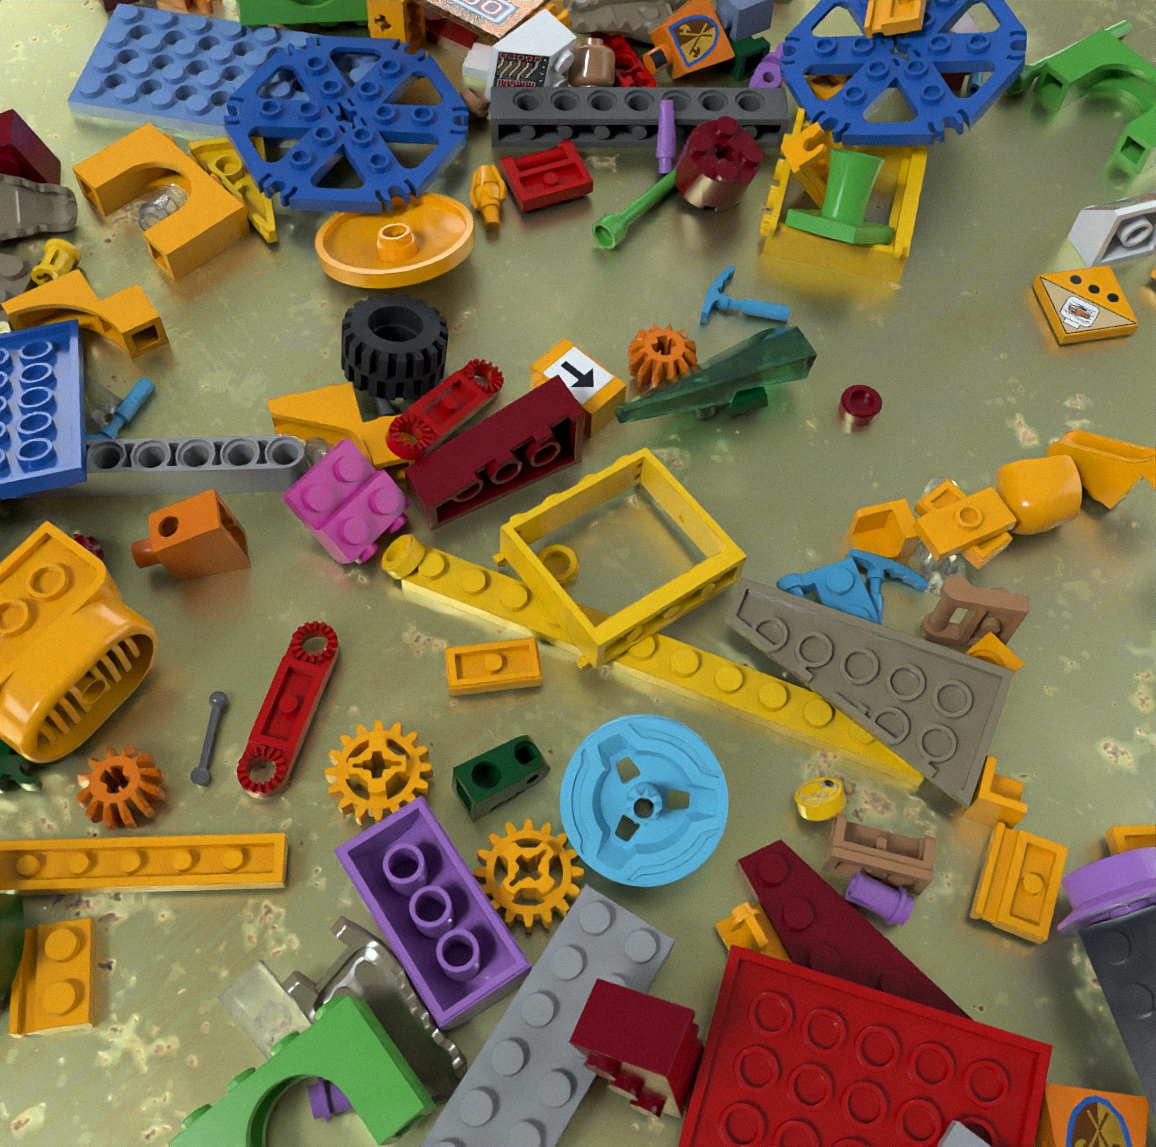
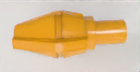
[470,164,507,230]

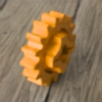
[325,720,433,826]
[473,819,584,933]

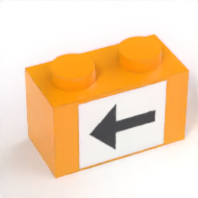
[530,338,627,439]

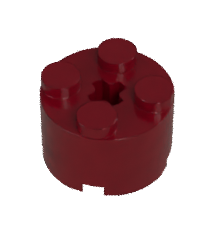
[674,116,763,211]

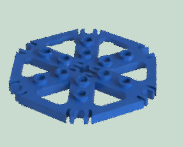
[779,0,1027,146]
[224,36,469,213]

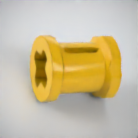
[31,238,82,286]

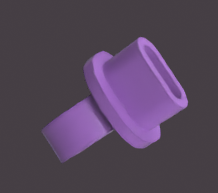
[749,42,784,88]

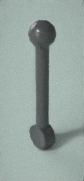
[190,691,228,788]

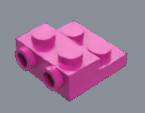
[280,438,412,564]

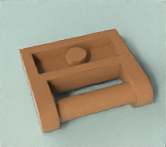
[920,576,1029,648]

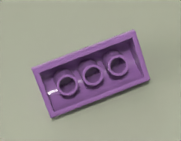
[333,795,532,1030]

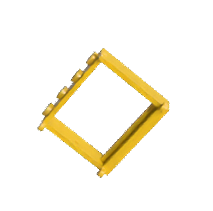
[759,108,929,283]
[492,447,747,671]

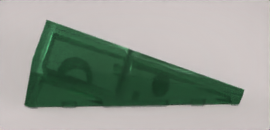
[614,326,817,424]

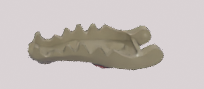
[566,0,686,44]
[0,173,78,242]
[282,915,467,1103]

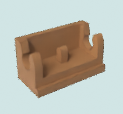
[822,813,936,895]

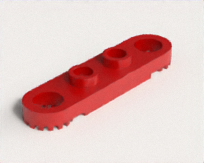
[385,359,504,460]
[236,621,340,799]

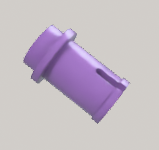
[845,870,914,926]
[308,1077,354,1122]

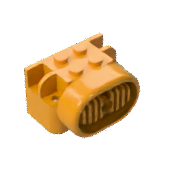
[0,521,158,763]

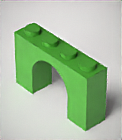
[236,0,369,29]
[1033,28,1156,175]
[167,995,438,1147]

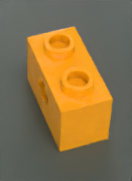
[366,0,427,55]

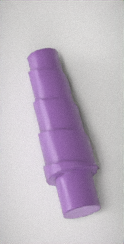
[656,100,677,173]

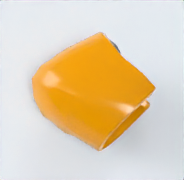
[996,455,1082,536]

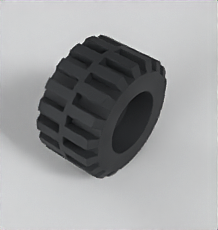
[341,293,449,401]

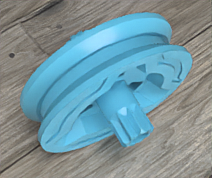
[560,714,729,887]

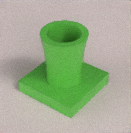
[785,148,894,244]

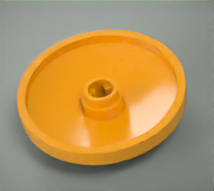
[315,192,476,288]

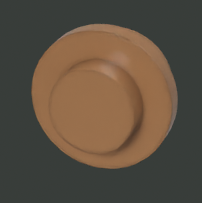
[458,86,490,121]

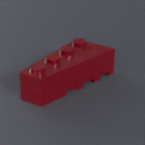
[404,374,585,531]

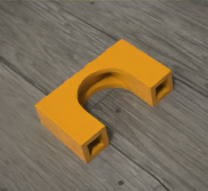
[72,122,251,282]

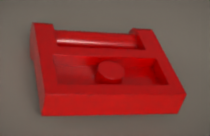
[498,140,594,212]

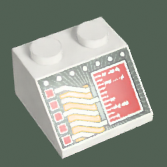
[485,9,577,101]
[1068,193,1156,268]

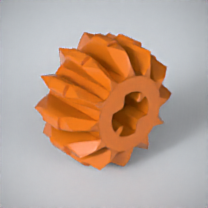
[628,323,698,394]
[76,744,165,832]

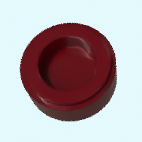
[838,385,882,427]

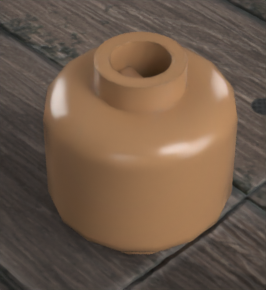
[568,38,616,87]

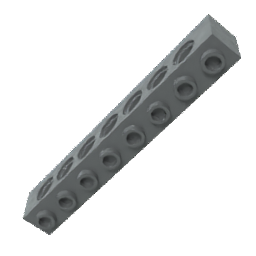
[490,87,790,147]

